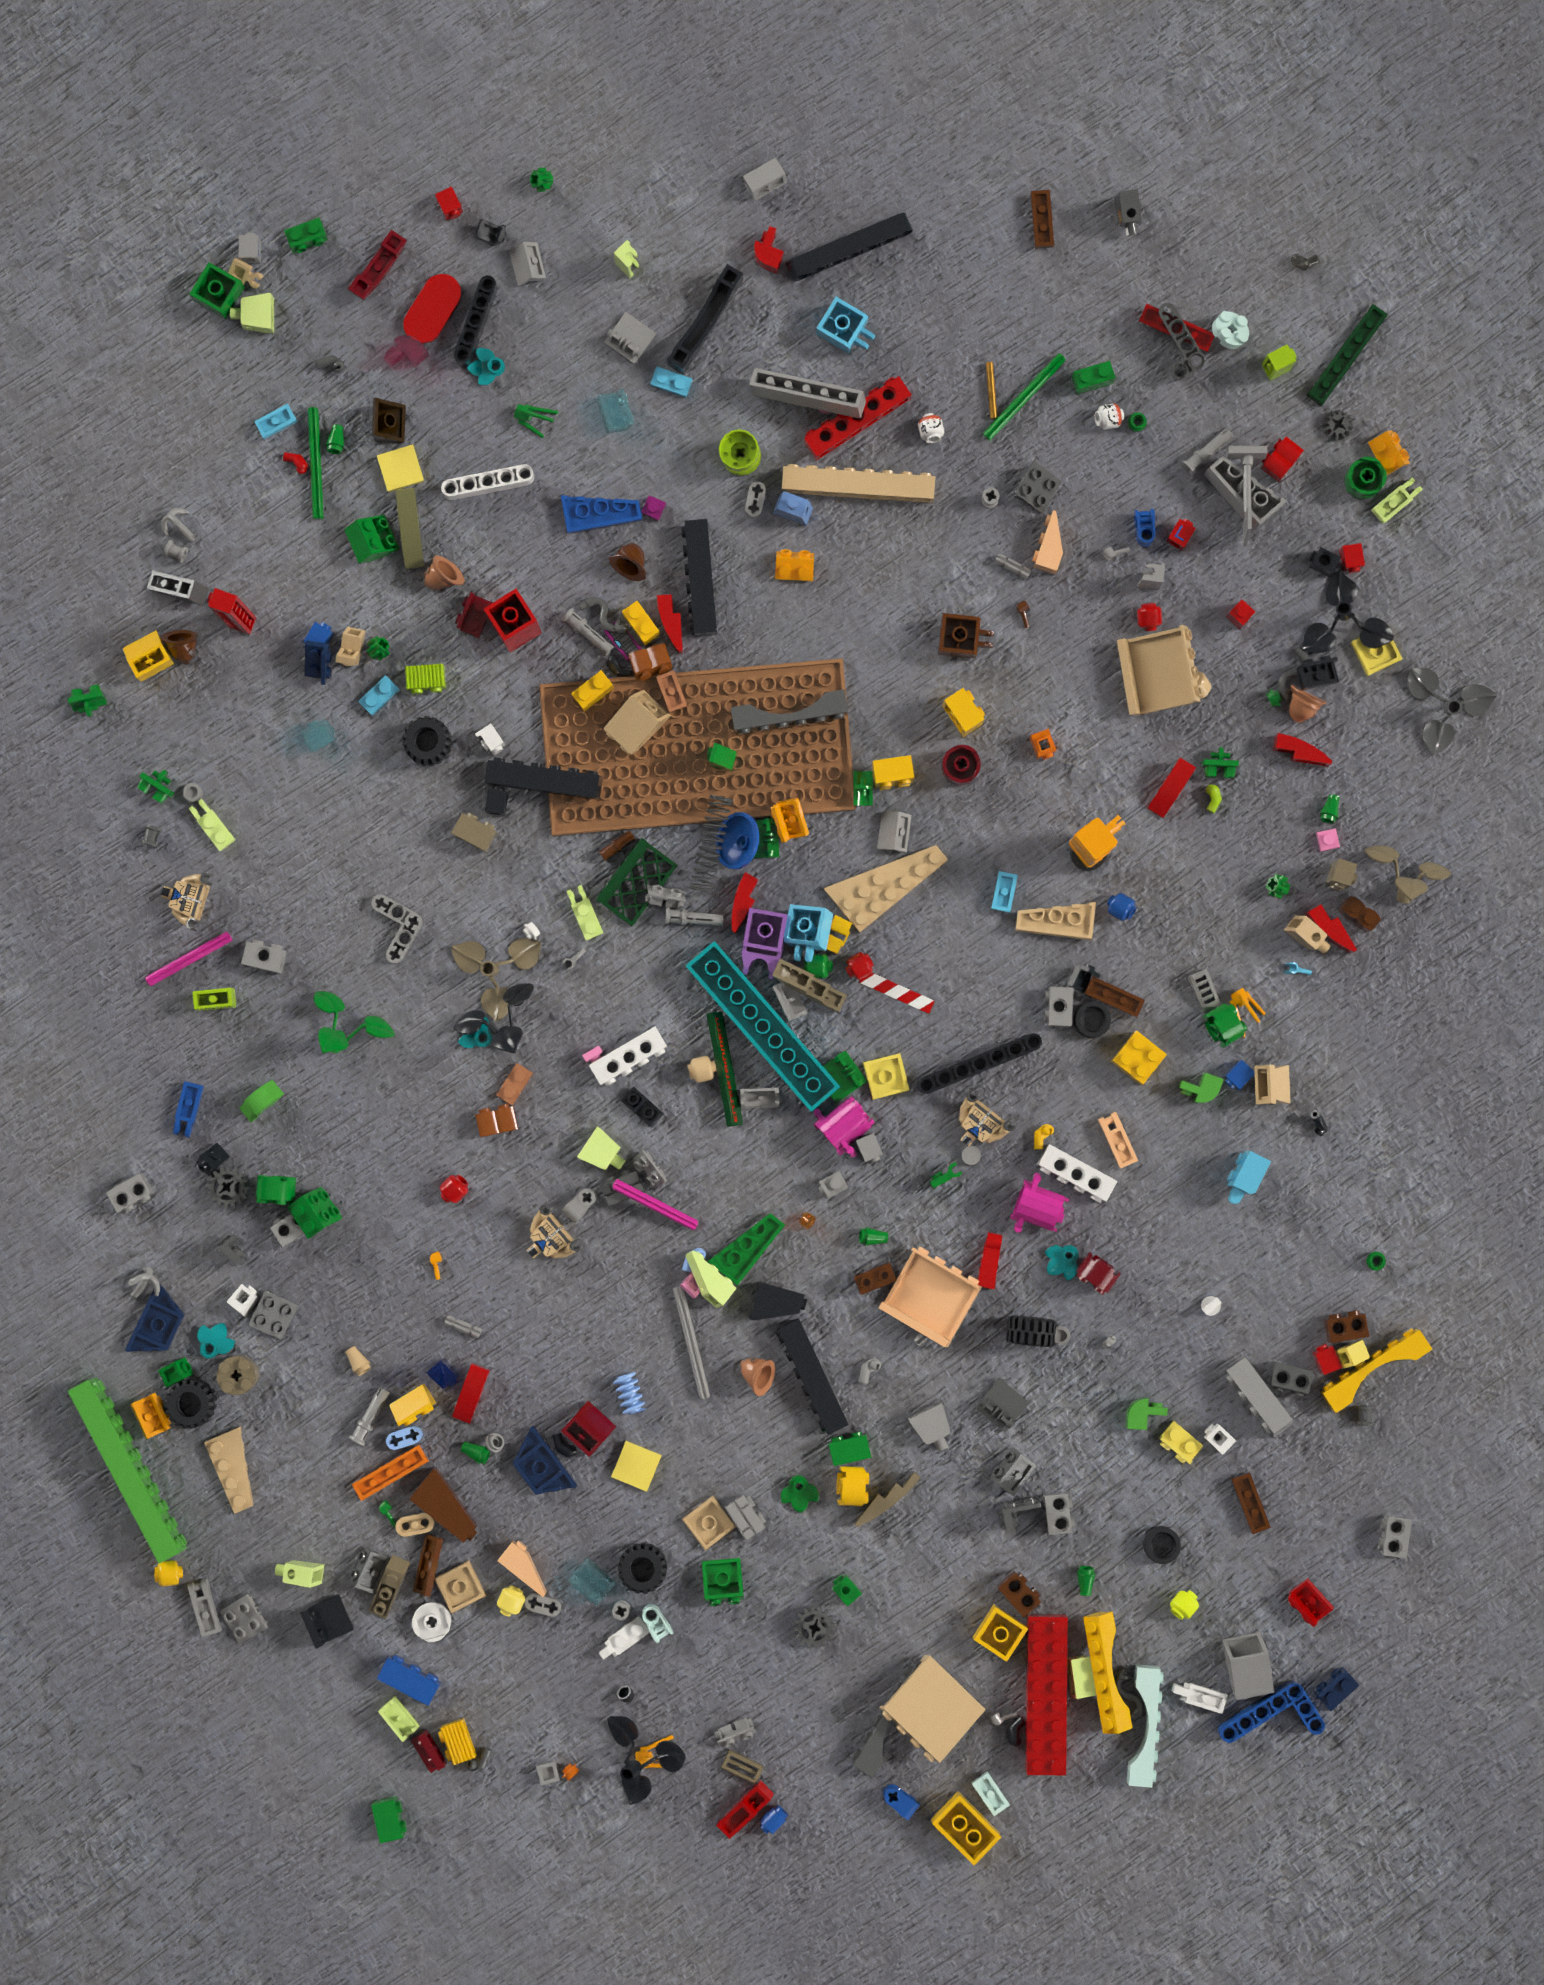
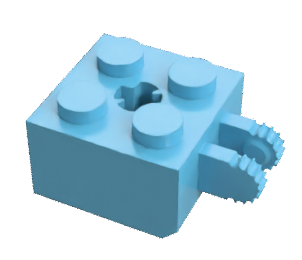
[816,297,875,354]
[784,904,833,962]
[1227,1151,1271,1204]

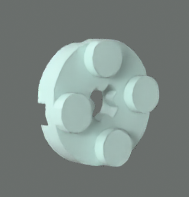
[1212,311,1249,349]

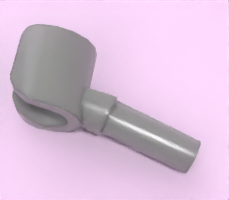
[1102,547,1130,560]
[563,947,587,970]
[989,1712,1018,1725]

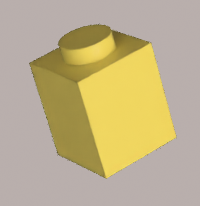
[1335,1340,1370,1369]

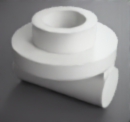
[1201,1296,1221,1316]

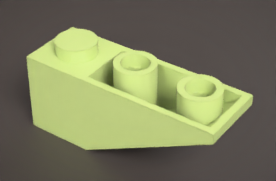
[685,1250,736,1308]

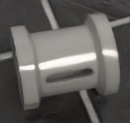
[981,487,1000,508]
[163,540,188,563]
[612,1600,630,1620]

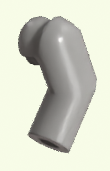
[859,1358,881,1384]

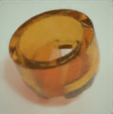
[799,1212,816,1229]

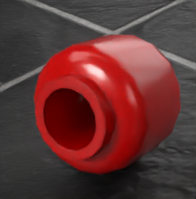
[1137,603,1162,631]
[845,952,874,980]
[440,1175,468,1203]

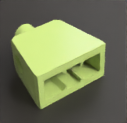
[230,293,274,334]
[577,1126,626,1170]
[275,1560,325,1588]

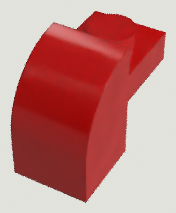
[754,226,784,274]

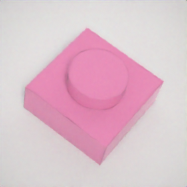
[1316,829,1340,852]
[582,1046,604,1063]
[680,1271,700,1299]

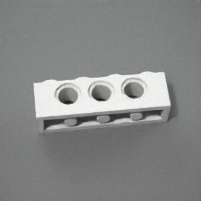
[589,1026,667,1087]
[1037,1144,1117,1203]

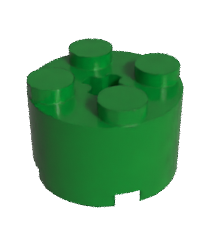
[1344,457,1387,499]
[1203,1003,1247,1048]
[256,1175,297,1205]

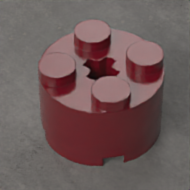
[941,745,981,786]
[1076,1252,1121,1295]

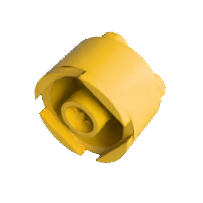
[836,1466,869,1506]

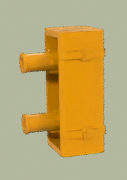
[1069,815,1126,868]

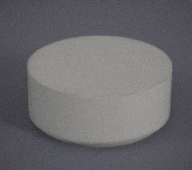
[183,783,203,803]
[961,1146,981,1165]
[1055,1326,1070,1345]

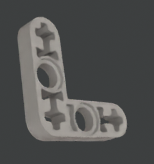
[372,894,423,964]

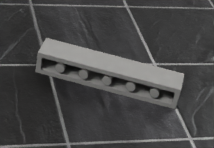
[749,368,866,419]

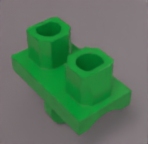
[68,685,107,717]
[1202,747,1239,779]
[137,770,174,804]
[853,771,873,806]

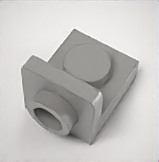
[818,1171,848,1199]

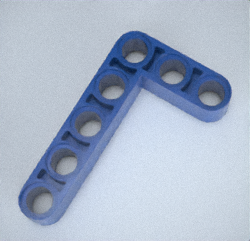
[1218,1680,1325,1743]

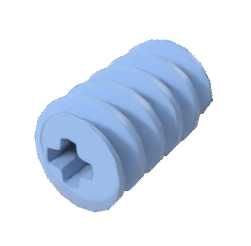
[613,1372,647,1415]

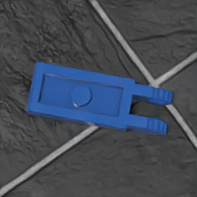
[173,1081,204,1138]

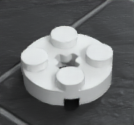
[412,1602,452,1642]

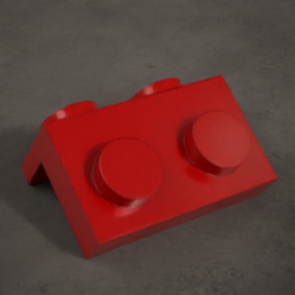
[1288,1578,1334,1627]

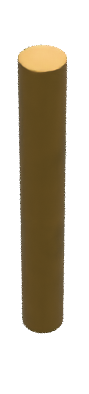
[986,362,998,419]

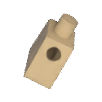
[1284,915,1331,954]

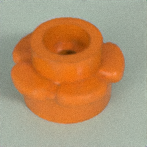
[562,1764,579,1782]

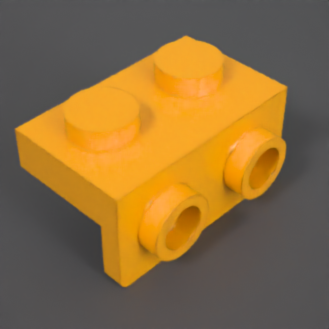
[1368,430,1410,475]
[775,549,814,581]
[771,798,809,843]
[130,1393,171,1439]

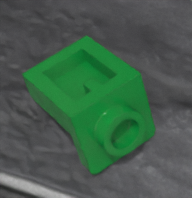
[158,1357,193,1388]

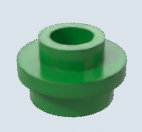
[1128,412,1147,432]
[1266,689,1282,707]
[1366,1251,1386,1271]

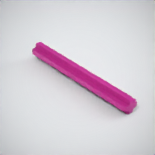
[145,932,232,986]
[612,1179,698,1230]

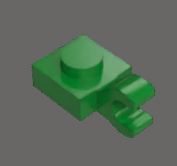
[929,1162,962,1189]

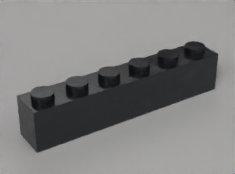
[681,519,717,637]
[484,757,603,800]
[776,1319,849,1435]

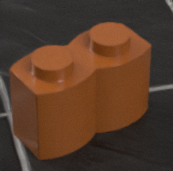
[628,643,672,681]
[475,1104,518,1137]

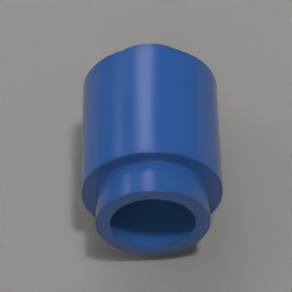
[759,1804,788,1834]

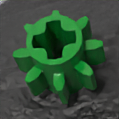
[530,168,553,192]
[366,636,390,661]
[1266,874,1291,899]

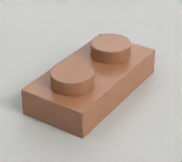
[656,670,688,713]
[496,1063,533,1106]

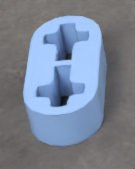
[386,1426,423,1450]

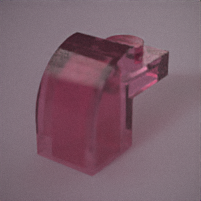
[384,335,429,368]

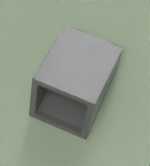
[1222,1632,1274,1700]

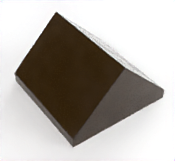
[372,398,406,443]

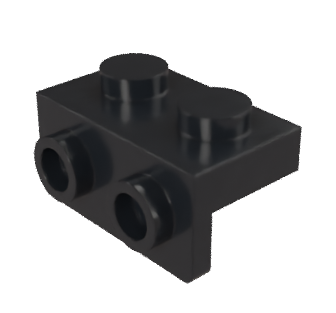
[1296,655,1339,690]

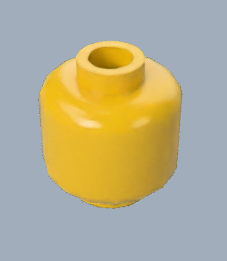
[154,1560,183,1587]

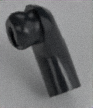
[552,1433,577,1458]
[1007,1716,1026,1746]

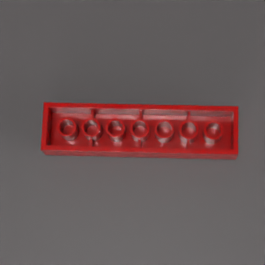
[1025,1614,1068,1776]

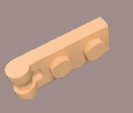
[1098,1112,1138,1169]

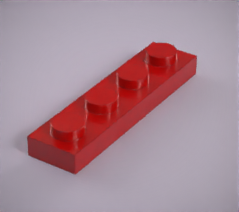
[1139,303,1215,352]

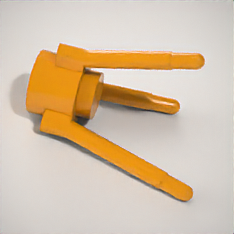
[1229,988,1265,1038]
[635,1735,674,1769]

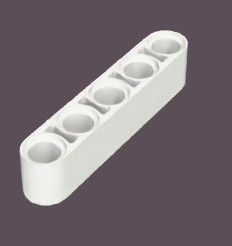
[441,464,534,500]

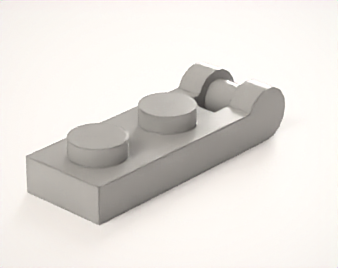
[187,1578,222,1637]

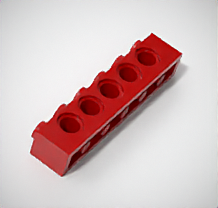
[804,376,912,461]
[207,588,257,635]

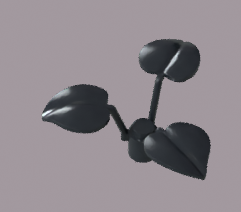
[1302,571,1394,654]
[454,983,534,1053]
[607,1716,686,1805]

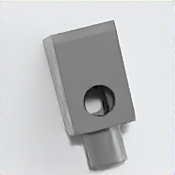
[908,1402,951,1452]

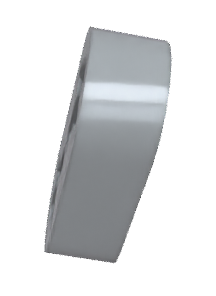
[745,482,766,519]
[525,1593,562,1617]

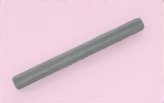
[673,1286,710,1399]

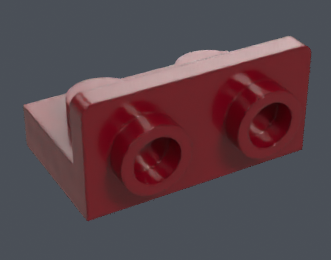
[455,592,493,638]
[411,1729,447,1773]

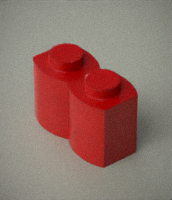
[1261,436,1304,482]

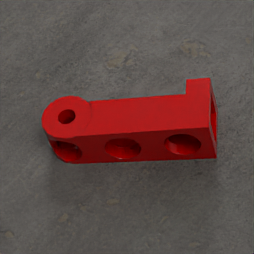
[977,1232,1002,1290]

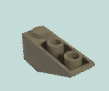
[368,1555,411,1619]

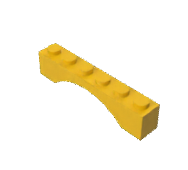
[1320,1328,1433,1413]
[1083,1612,1132,1734]

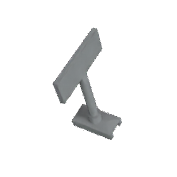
[1227,446,1267,546]

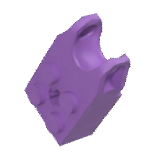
[742,908,788,979]

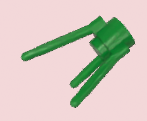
[514,404,559,438]

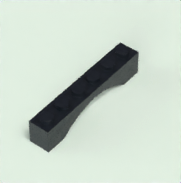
[667,264,743,375]

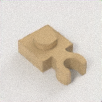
[228,258,263,289]

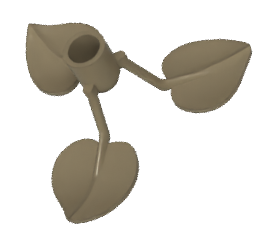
[1364,845,1452,904]
[451,938,541,1021]

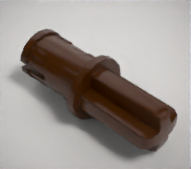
[598,831,635,861]

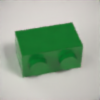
[1072,361,1116,395]
[828,1431,872,1466]
[371,1796,407,1844]

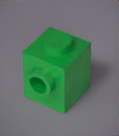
[832,1574,862,1607]

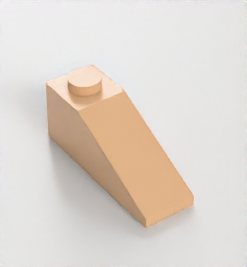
[498,1540,547,1597]

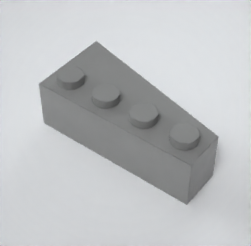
[1204,456,1287,531]
[1226,1357,1293,1438]

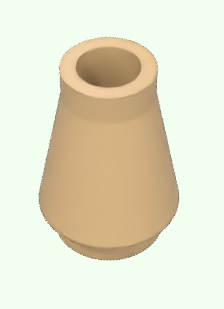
[345,1346,371,1376]

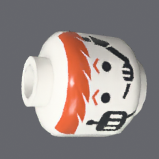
[1095,403,1124,430]
[918,413,944,443]

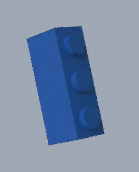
[377,1654,441,1706]

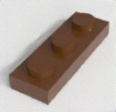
[1030,190,1054,249]
[1084,976,1145,1018]
[1231,1472,1271,1534]
[413,1534,443,1596]

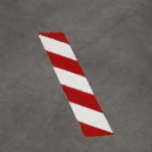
[860,973,935,1014]

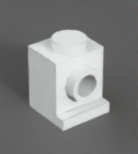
[475,724,505,755]
[227,1284,260,1318]
[1204,1424,1236,1455]

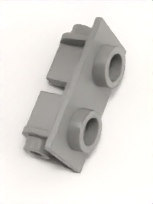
[645,885,686,909]
[715,1717,757,1748]

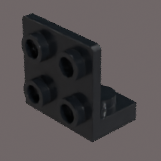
[300,1594,354,1649]

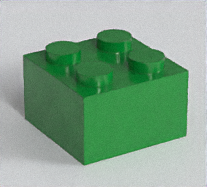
[189,262,245,319]

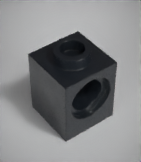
[1309,547,1341,577]
[485,786,509,816]

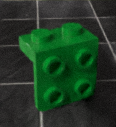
[287,1187,342,1239]

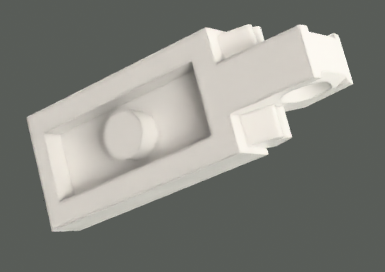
[599,1615,650,1660]
[1171,1682,1228,1714]

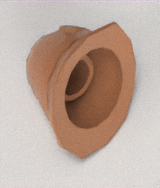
[424,555,465,590]
[1289,685,1327,723]
[740,1357,775,1397]

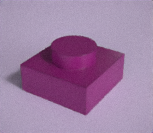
[641,495,666,521]

